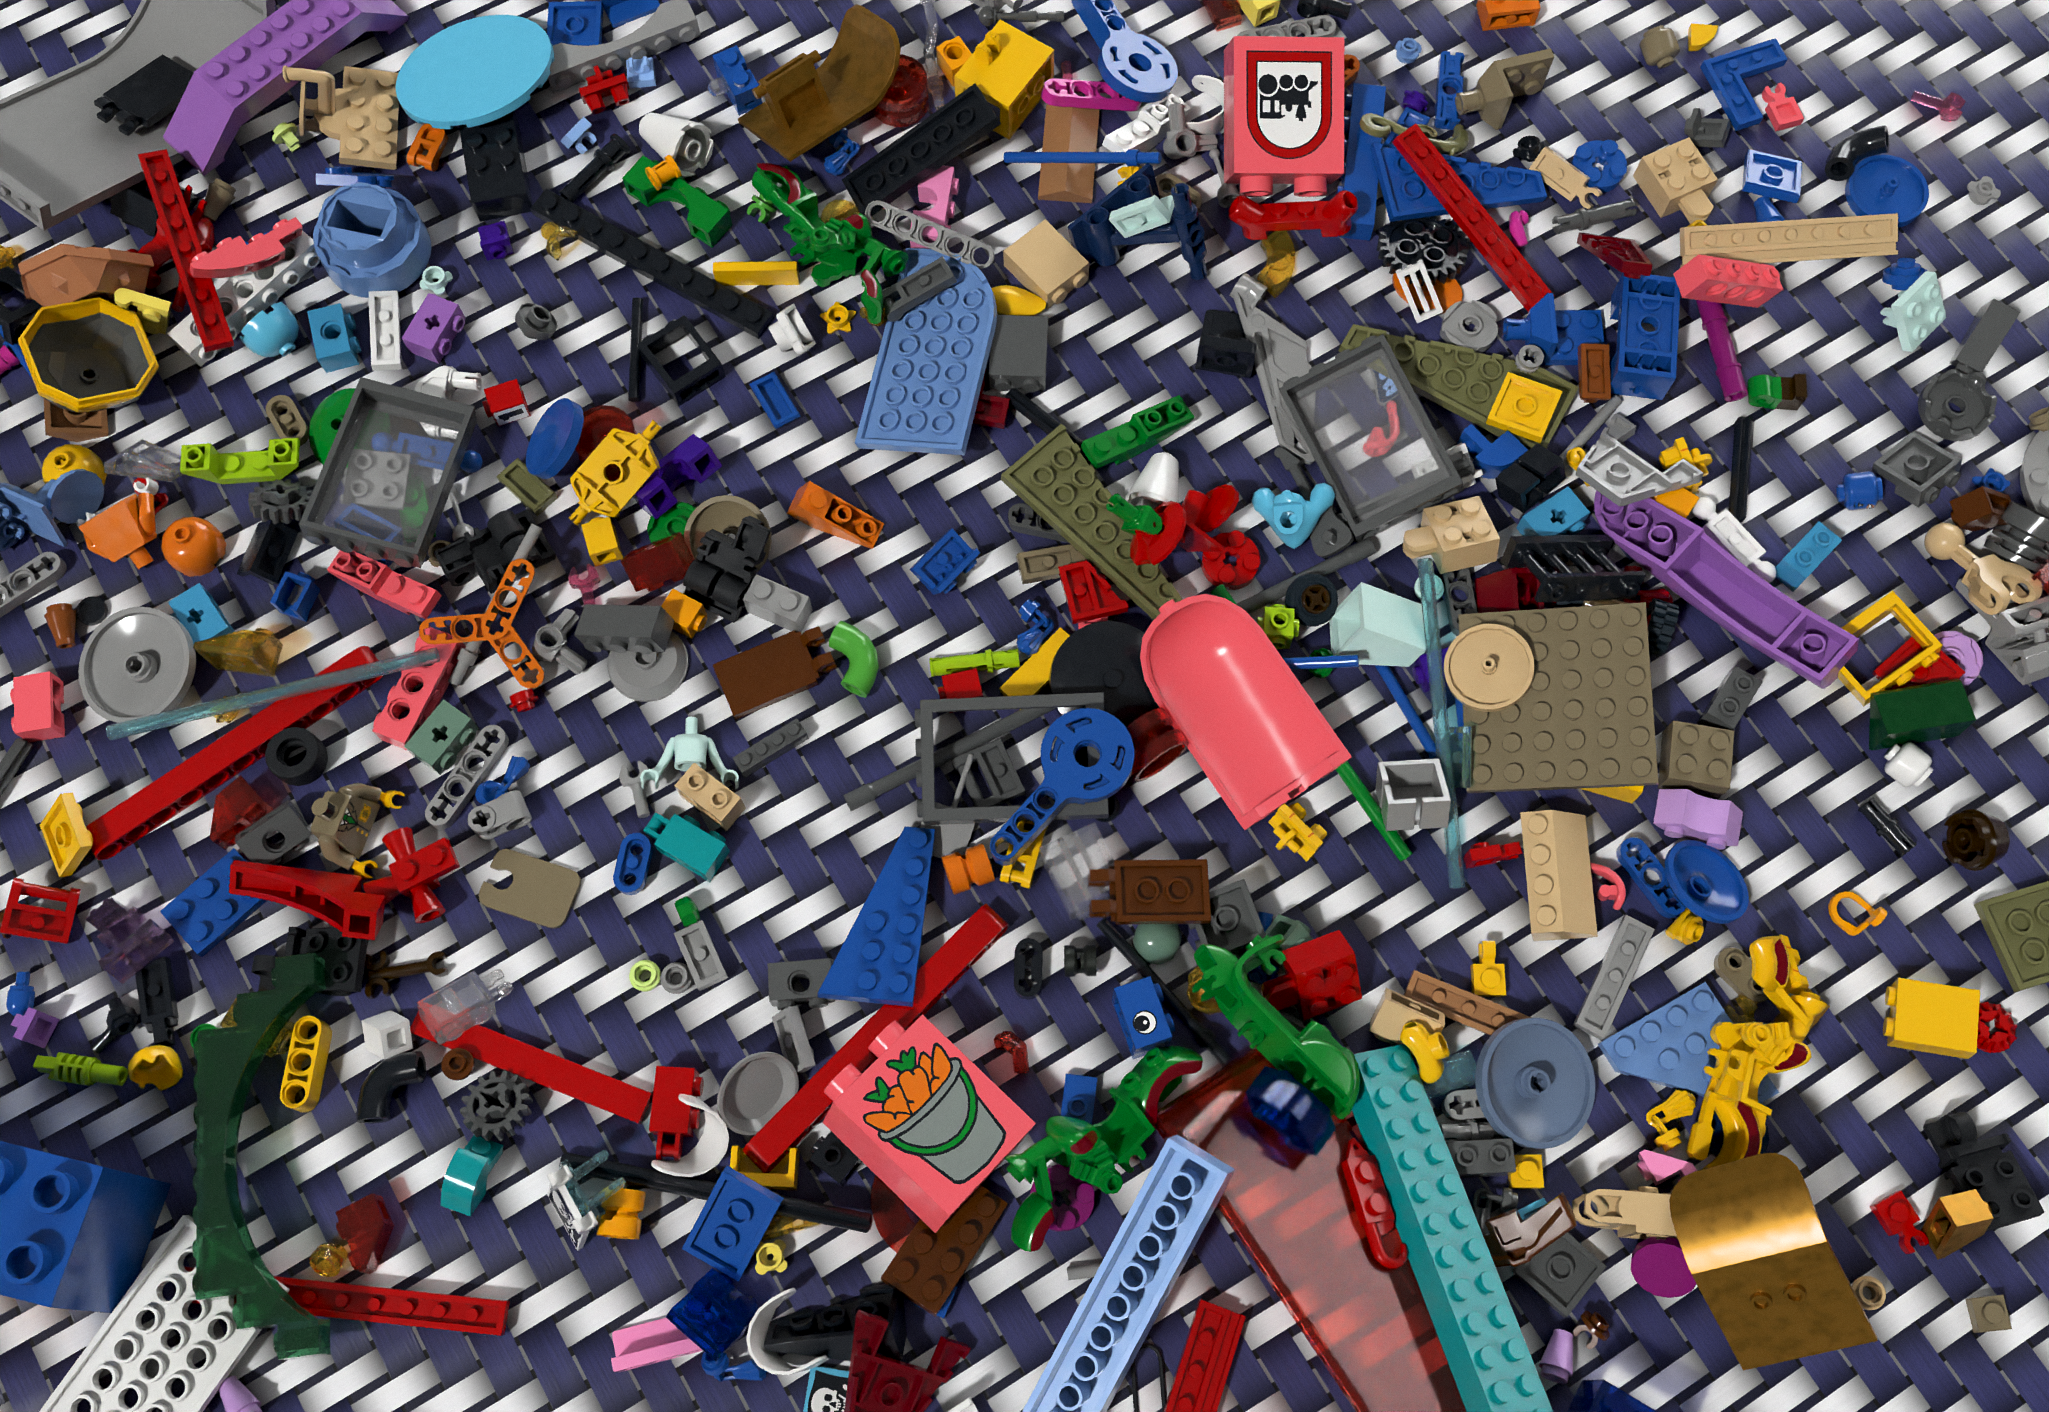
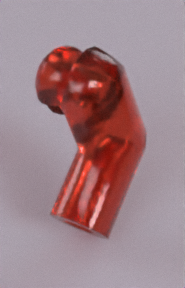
[994,1031,1029,1074]

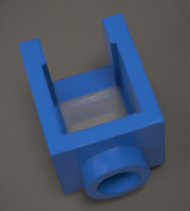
[270,571,320,622]

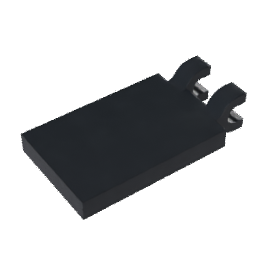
[94,54,193,136]

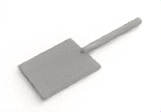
[920,754,975,858]

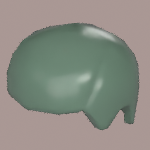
[1133,924,1182,965]

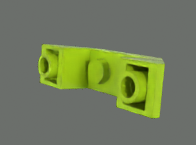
[180,438,300,484]

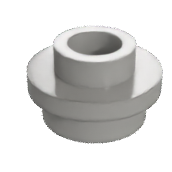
[660,962,692,994]

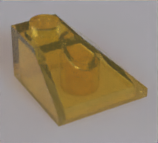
[193,628,283,677]

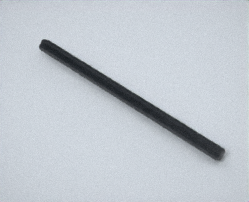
[559,1152,873,1233]

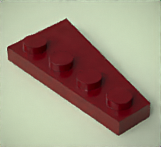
[1577,232,1653,279]

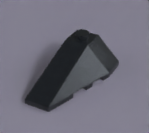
[764,1284,907,1361]

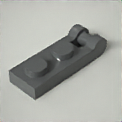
[882,256,957,322]

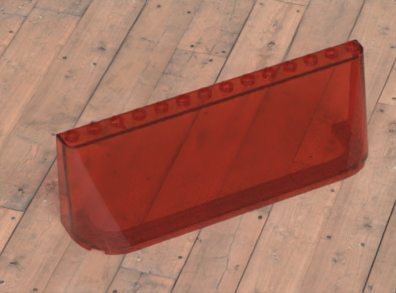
[1154,1048,1467,1412]

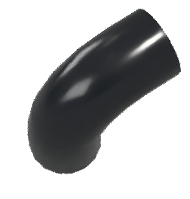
[1825,125,1889,181]
[357,1051,426,1124]

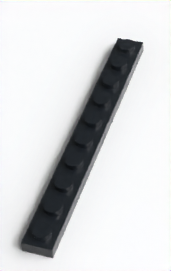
[530,188,774,339]

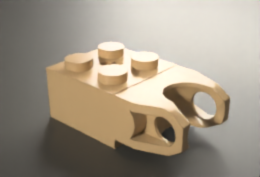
[1572,1186,1678,1240]

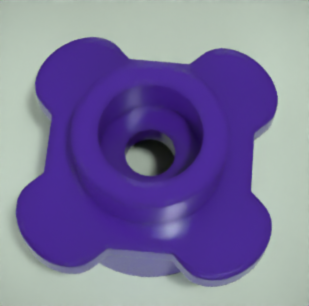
[1401,90,1428,113]

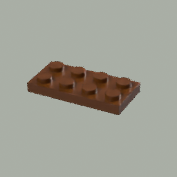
[881,1185,1008,1317]

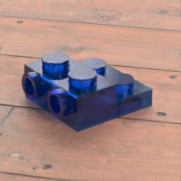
[666,1268,758,1361]

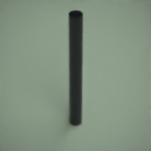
[628,298,643,402]

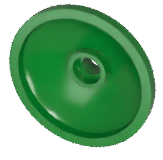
[309,388,391,468]

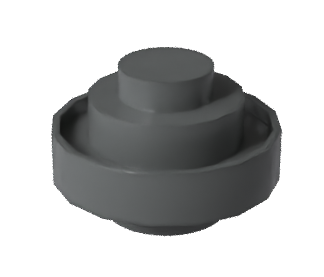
[515,303,557,340]

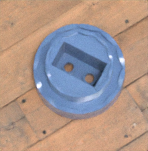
[313,182,431,298]

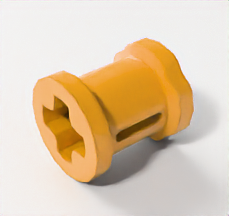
[645,155,682,191]

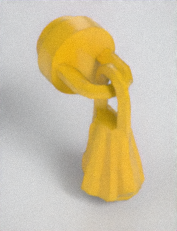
[1646,1090,1696,1152]

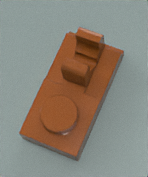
[1578,343,1611,403]

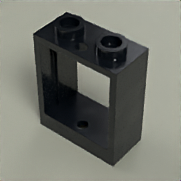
[637,315,726,407]

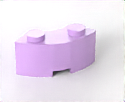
[1653,789,1743,850]

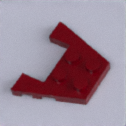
[844,1310,971,1412]

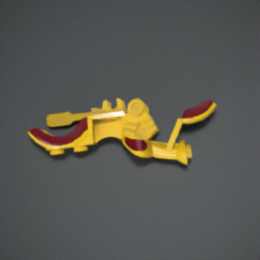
[1686,936,1828,1169]

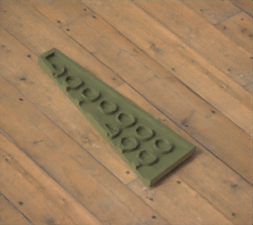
[1001,423,1183,620]

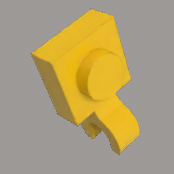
[1470,941,1506,997]

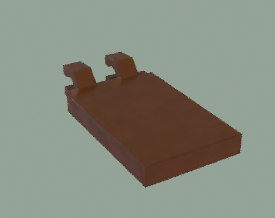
[713,626,837,720]
[1088,859,1211,925]

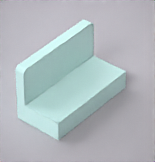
[1109,195,1175,238]

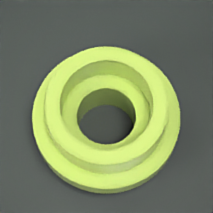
[629,960,661,992]

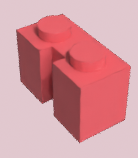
[10,671,65,743]

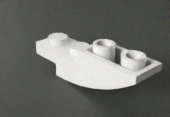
[1102,93,1192,152]

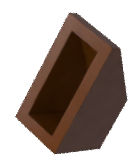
[1950,486,2011,532]

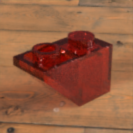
[210,775,273,850]
[335,1193,394,1274]

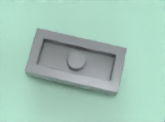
[673,920,728,991]
[772,1005,816,1076]

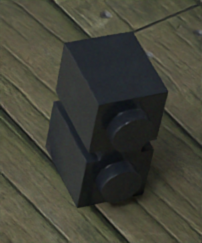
[1495,443,1566,513]

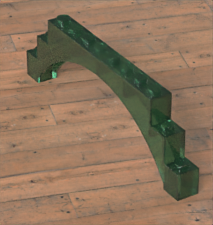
[192,953,331,1360]

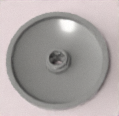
[78,607,196,726]

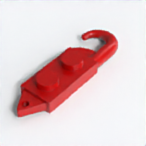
[1341,1138,1408,1269]

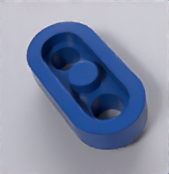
[613,833,653,895]

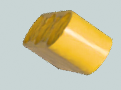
[280,1015,332,1113]

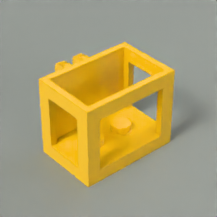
[954,19,1054,139]

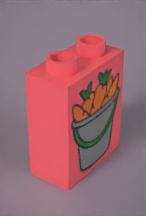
[822,1014,1036,1233]

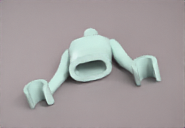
[640,716,739,789]

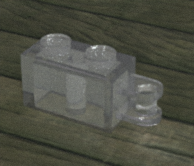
[417,969,513,1046]

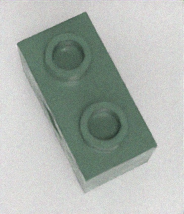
[404,699,479,775]

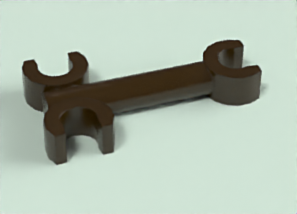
[365,951,449,999]

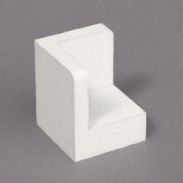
[361,1011,413,1059]

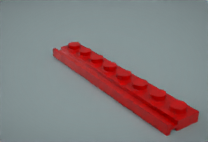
[1163,1299,1246,1412]

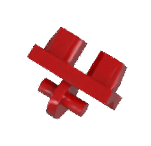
[579,65,630,115]

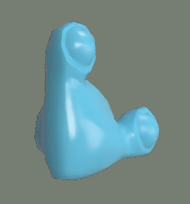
[1251,483,1335,549]

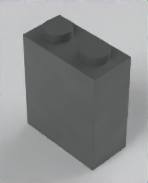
[989,315,1048,392]

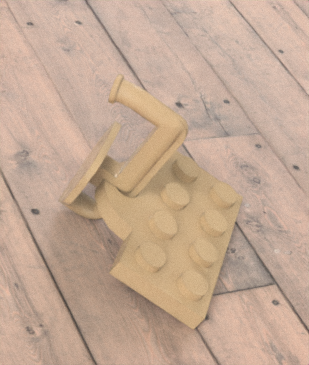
[282,65,399,170]

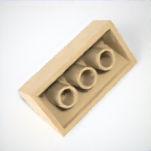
[1520,810,1598,941]

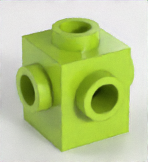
[1256,604,1299,649]

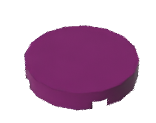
[1631,1237,1697,1298]

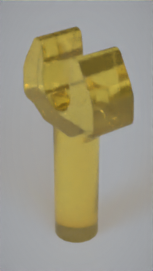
[1723,995,1758,1024]

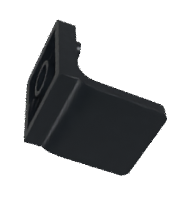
[1195,309,1257,378]

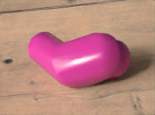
[1509,210,1529,248]

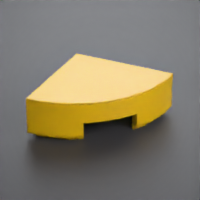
[1688,23,1718,51]

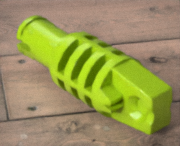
[33,1052,128,1086]

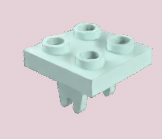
[1880,271,1946,352]

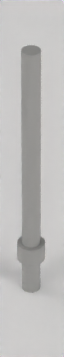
[1511,395,1622,519]
[448,524,542,686]

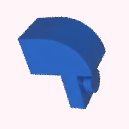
[1457,424,1528,479]

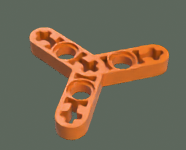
[419,559,545,689]

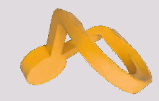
[1828,891,1888,936]

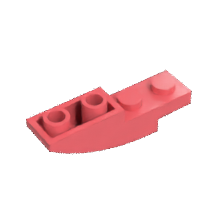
[190,217,303,278]
[327,550,442,620]

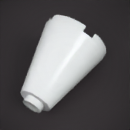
[639,113,714,177]
[1124,452,1179,509]

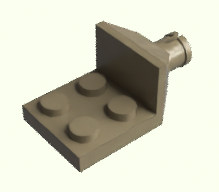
[1455,48,1554,130]

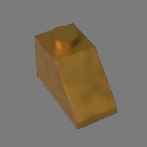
[1921,1189,1994,1260]

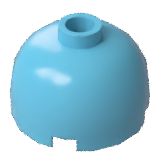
[239,302,299,357]

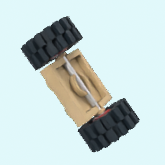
[1550,598,1679,656]

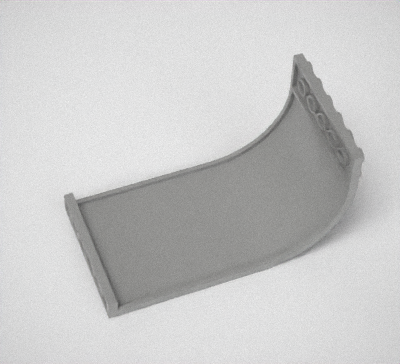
[0,0,275,231]

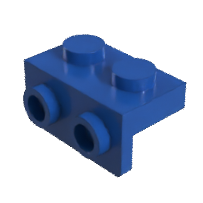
[910,528,981,595]

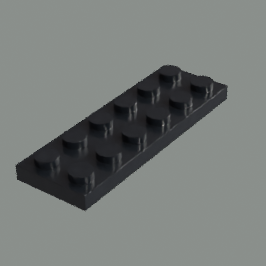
[842,83,1001,217]

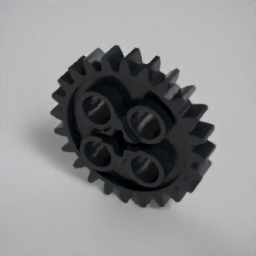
[1376,216,1469,286]

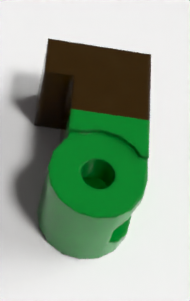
[1747,374,1807,410]

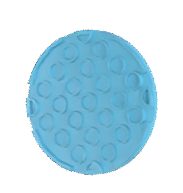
[396,15,554,130]

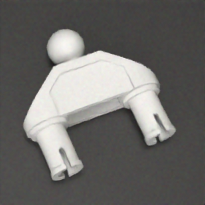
[415,366,482,441]

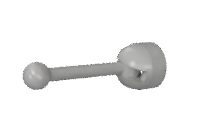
[1209,148,1240,208]
[449,485,474,542]

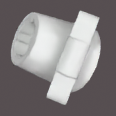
[768,304,816,355]

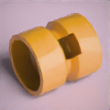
[597,1188,646,1239]

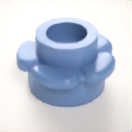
[1395,38,1422,64]

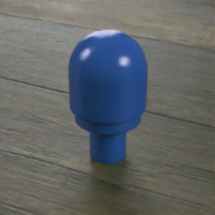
[6,972,35,1016]

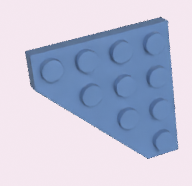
[1598,982,1779,1104]

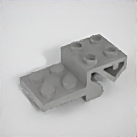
[1955,578,2049,685]

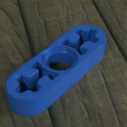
[1616,837,1686,918]

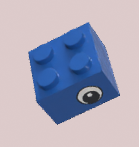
[1112,976,1175,1059]

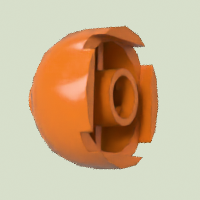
[161,517,226,577]

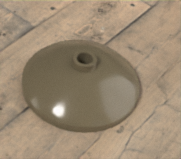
[684,495,772,573]

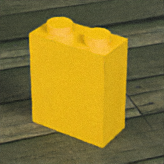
[1883,978,1980,1059]

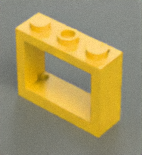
[1838,591,1943,707]

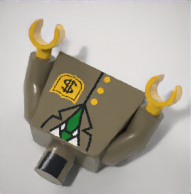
[311,783,405,880]

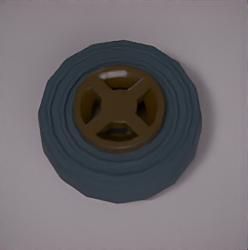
[1285,574,1338,626]

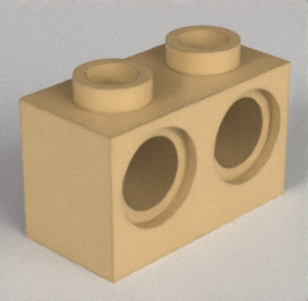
[674,763,746,831]

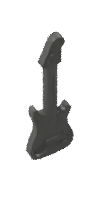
[1274,447,1354,558]

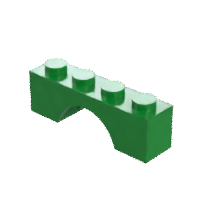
[622,156,733,248]

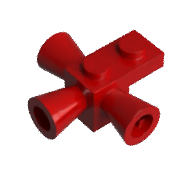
[363,827,460,923]

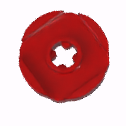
[1201,530,1260,590]

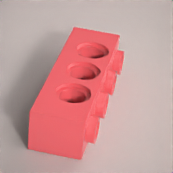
[1673,254,1783,308]
[372,627,466,750]

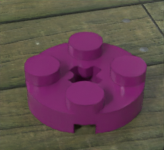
[1030,1164,1094,1232]

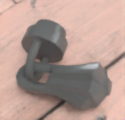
[1472,1187,1518,1234]

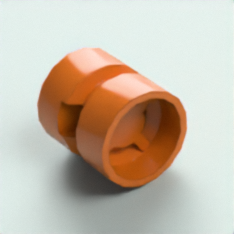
[941,843,995,895]

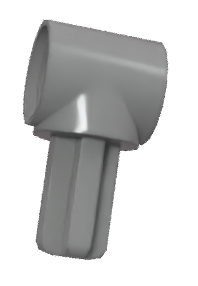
[1163,103,1218,160]
[532,608,588,674]

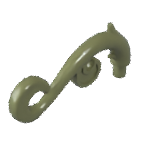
[1359,113,1469,156]

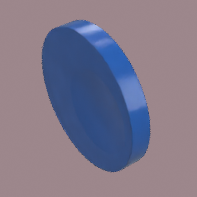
[1845,155,1929,228]
[526,398,584,479]

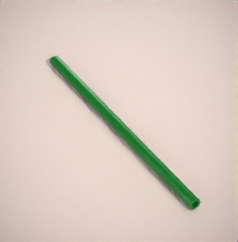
[1211,584,1413,862]

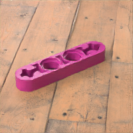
[1041,78,1142,111]

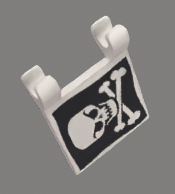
[547,1164,598,1251]

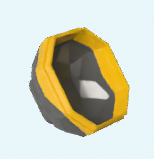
[18,297,159,413]

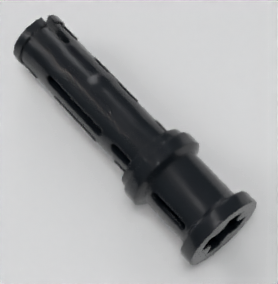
[559,134,631,203]

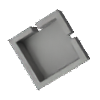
[1375,758,1451,831]

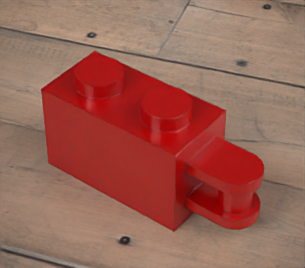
[649,1066,704,1161]

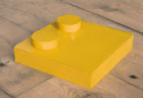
[1486,372,1563,444]
[40,792,93,878]

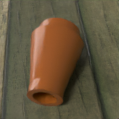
[44,603,76,649]

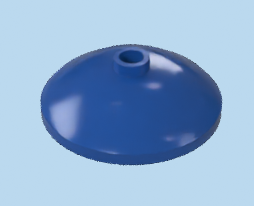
[1665,840,1749,924]

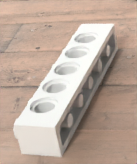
[167,231,321,367]

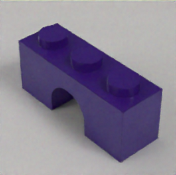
[633,434,722,519]

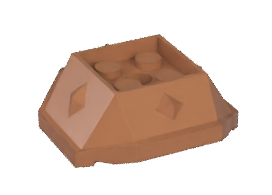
[18,244,154,307]

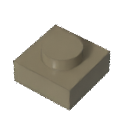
[1965,1295,2012,1333]

